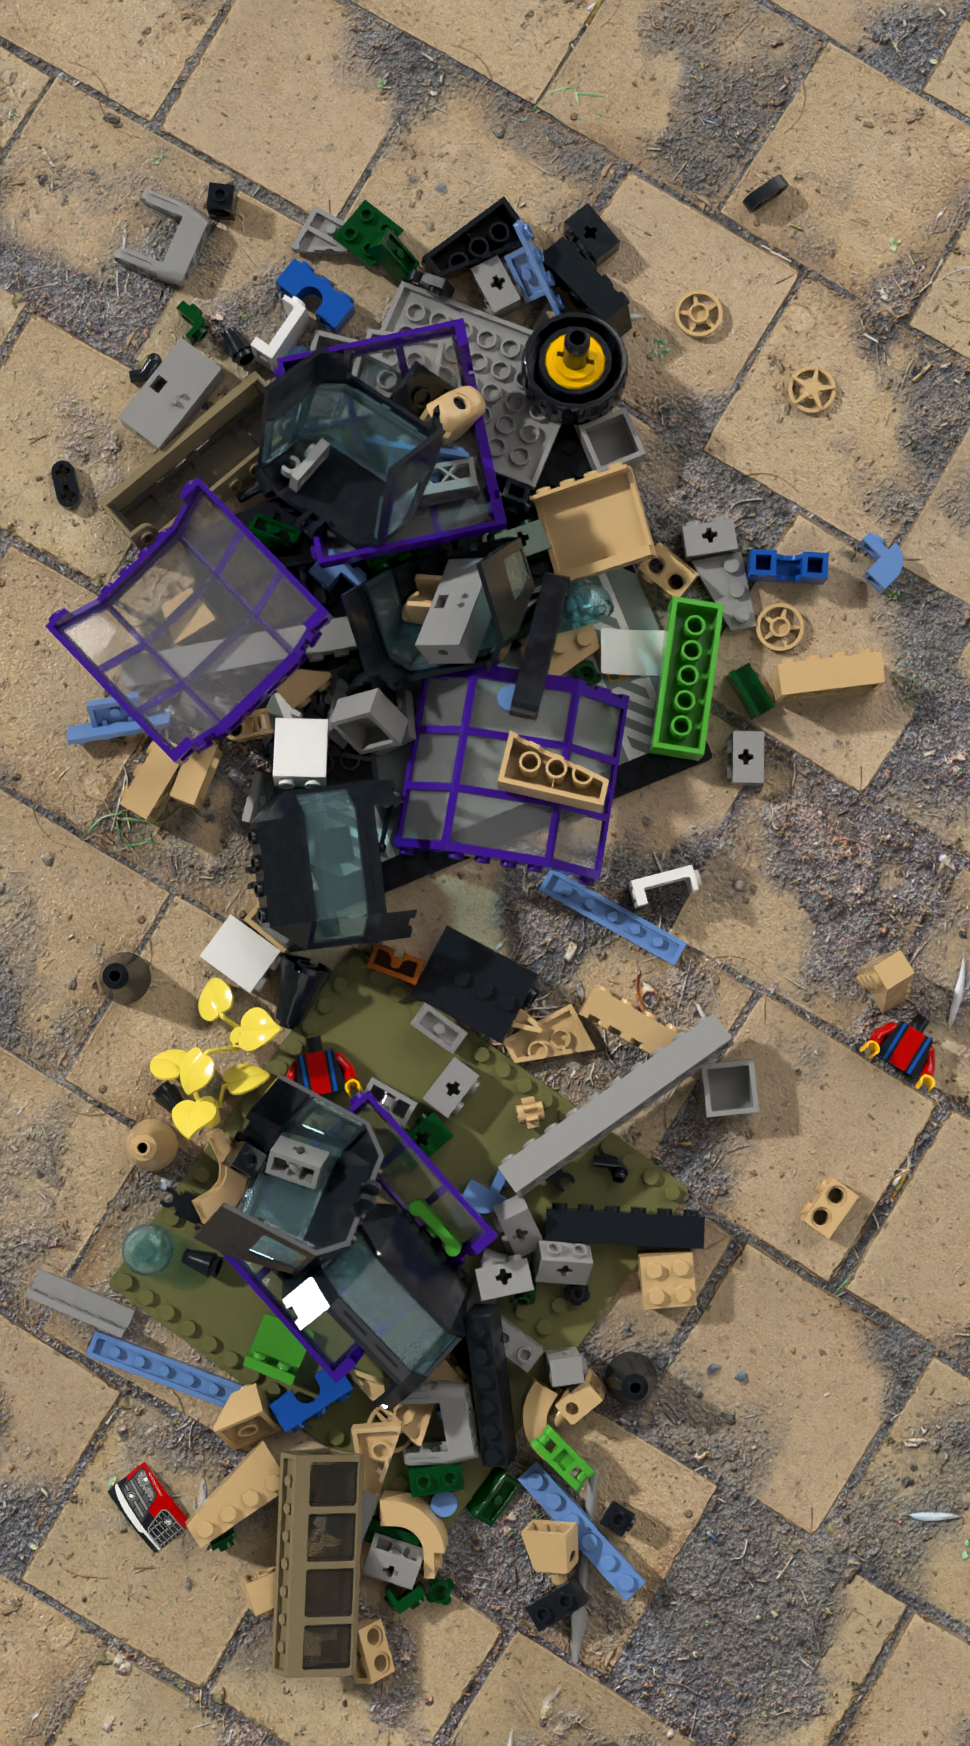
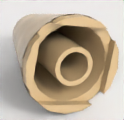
[126,1119,178,1171]

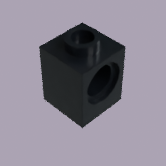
[206,182,238,221]
[222,1141,267,1178]

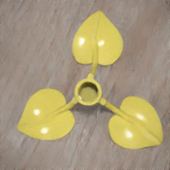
[180,978,282,1096]
[150,1049,270,1140]

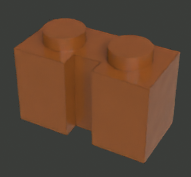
[367,942,425,985]

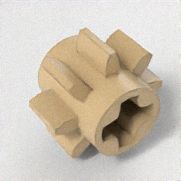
[515,1096,545,1129]

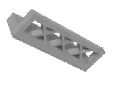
[380,457,481,508]
[25,1269,137,1338]

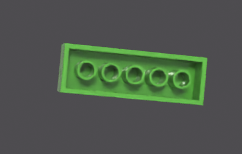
[648,596,724,761]

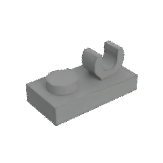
[281,438,330,492]
[241,771,274,824]
[410,1003,468,1054]

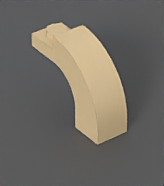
[192,1129,247,1224]
[521,1376,583,1467]
[380,1490,448,1579]

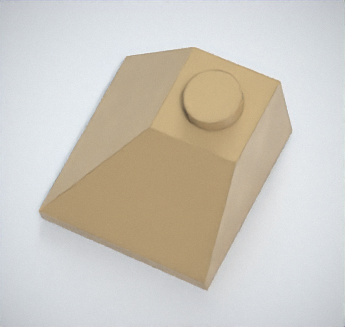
[213,1383,281,1451]

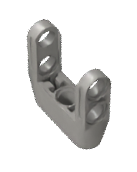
[114,189,212,287]
[400,1380,480,1465]

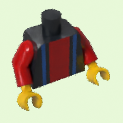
[860,1014,935,1093]
[286,1036,363,1098]

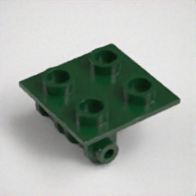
[333,200,404,269]

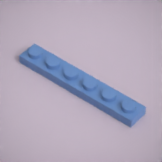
[539,870,687,966]
[86,1330,243,1408]
[518,1460,646,1601]

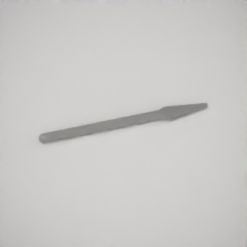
[570,1468,599,1663]

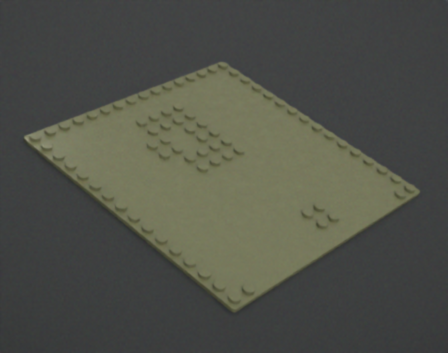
[109,947,688,1531]

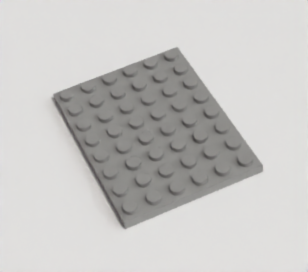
[344,281,562,490]

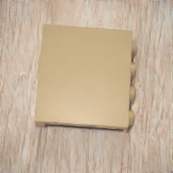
[529,462,657,584]

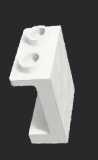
[250,295,310,372]
[273,718,329,789]
[628,865,702,909]
[200,914,283,993]

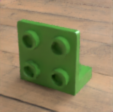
[243,1313,313,1386]

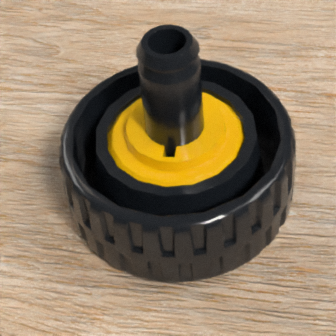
[521,312,628,425]

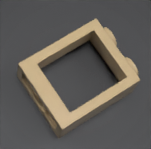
[169,738,223,810]

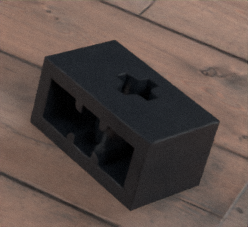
[563,203,620,267]
[526,1575,589,1632]

